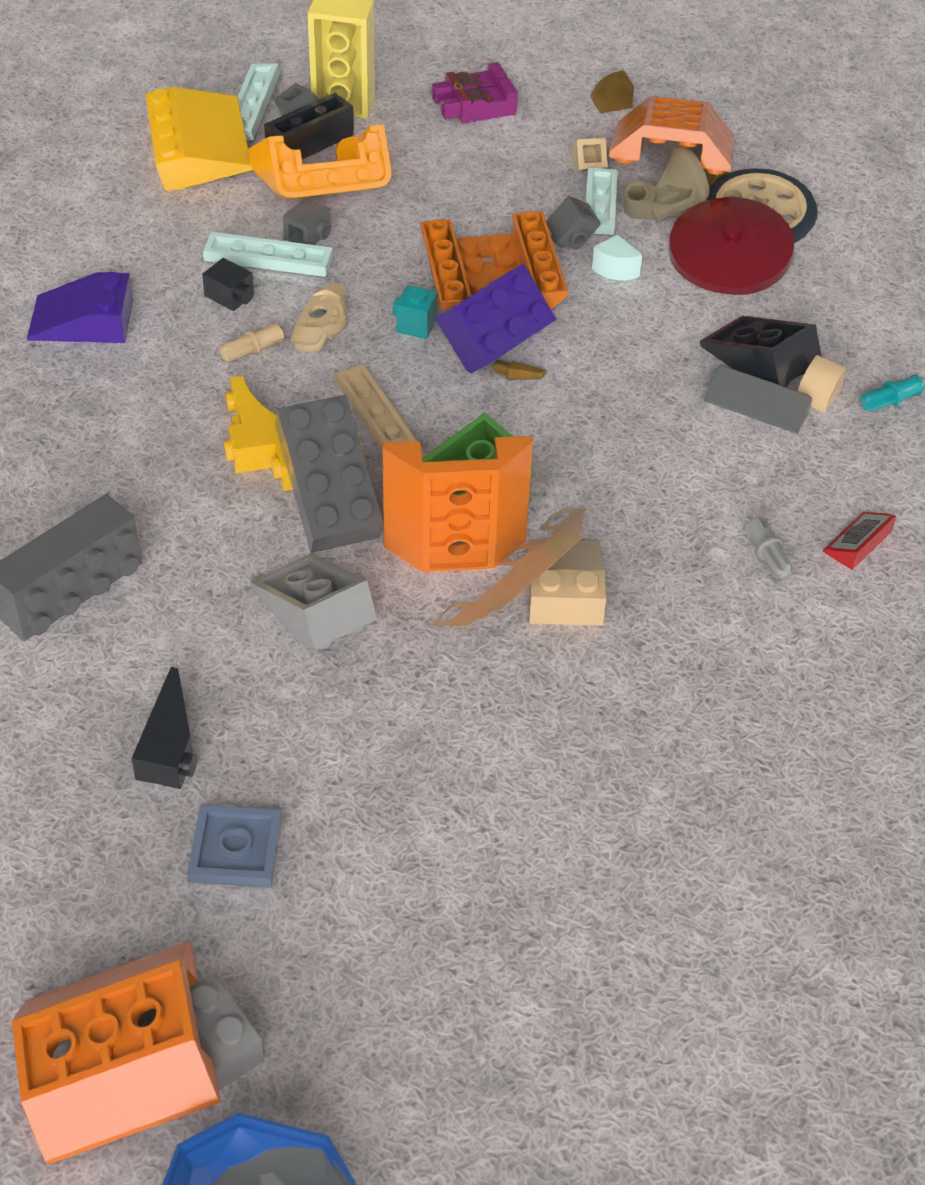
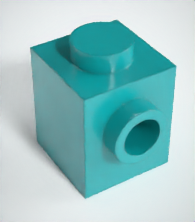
[392,285,437,339]

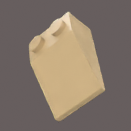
[528,539,606,625]

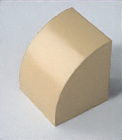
[570,137,608,171]
[797,355,847,413]

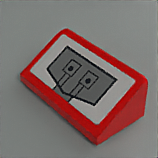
[823,511,896,570]

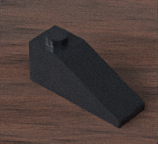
[131,667,197,789]

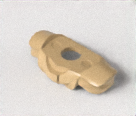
[291,282,348,353]

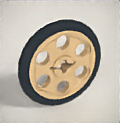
[707,168,818,243]

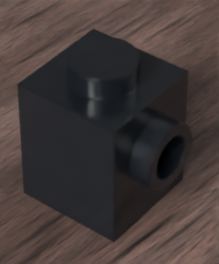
[202,257,254,312]

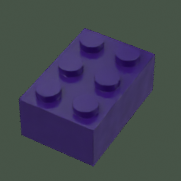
[435,263,557,374]

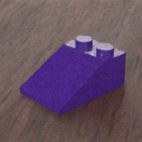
[27,272,133,343]

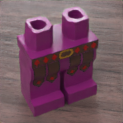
[432,62,518,124]

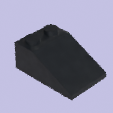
[700,316,822,387]

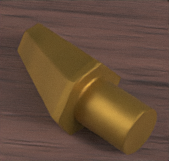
[493,359,547,380]

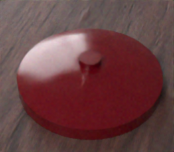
[669,197,794,295]

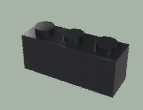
[264,92,354,159]

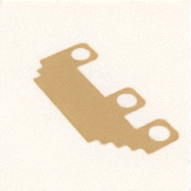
[432,508,588,627]

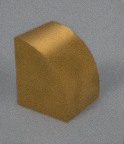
[590,70,634,114]

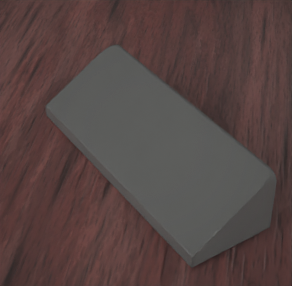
[704,365,812,434]

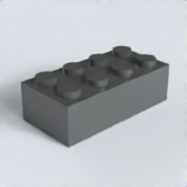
[275,394,383,553]
[0,493,142,642]

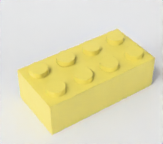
[308,0,375,119]

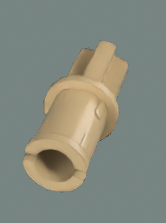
[219,322,284,362]

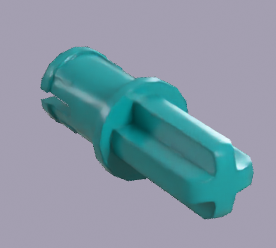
[860,374,924,412]

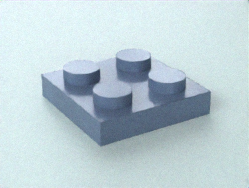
[188,804,282,888]

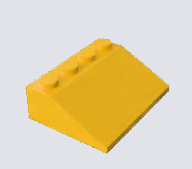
[145,87,253,191]

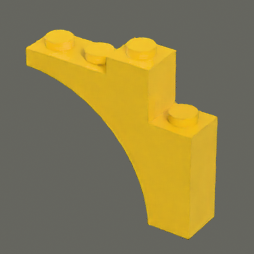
[223,376,365,491]

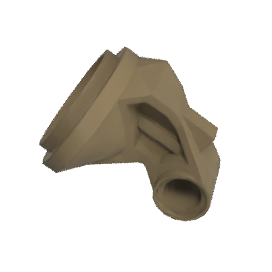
[623,145,709,222]

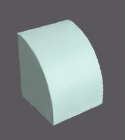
[592,235,642,280]

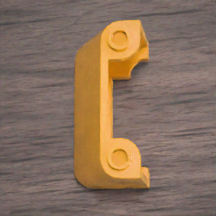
[248,124,391,200]

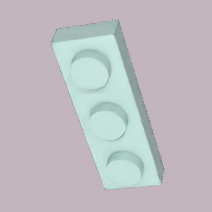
[585,167,618,235]

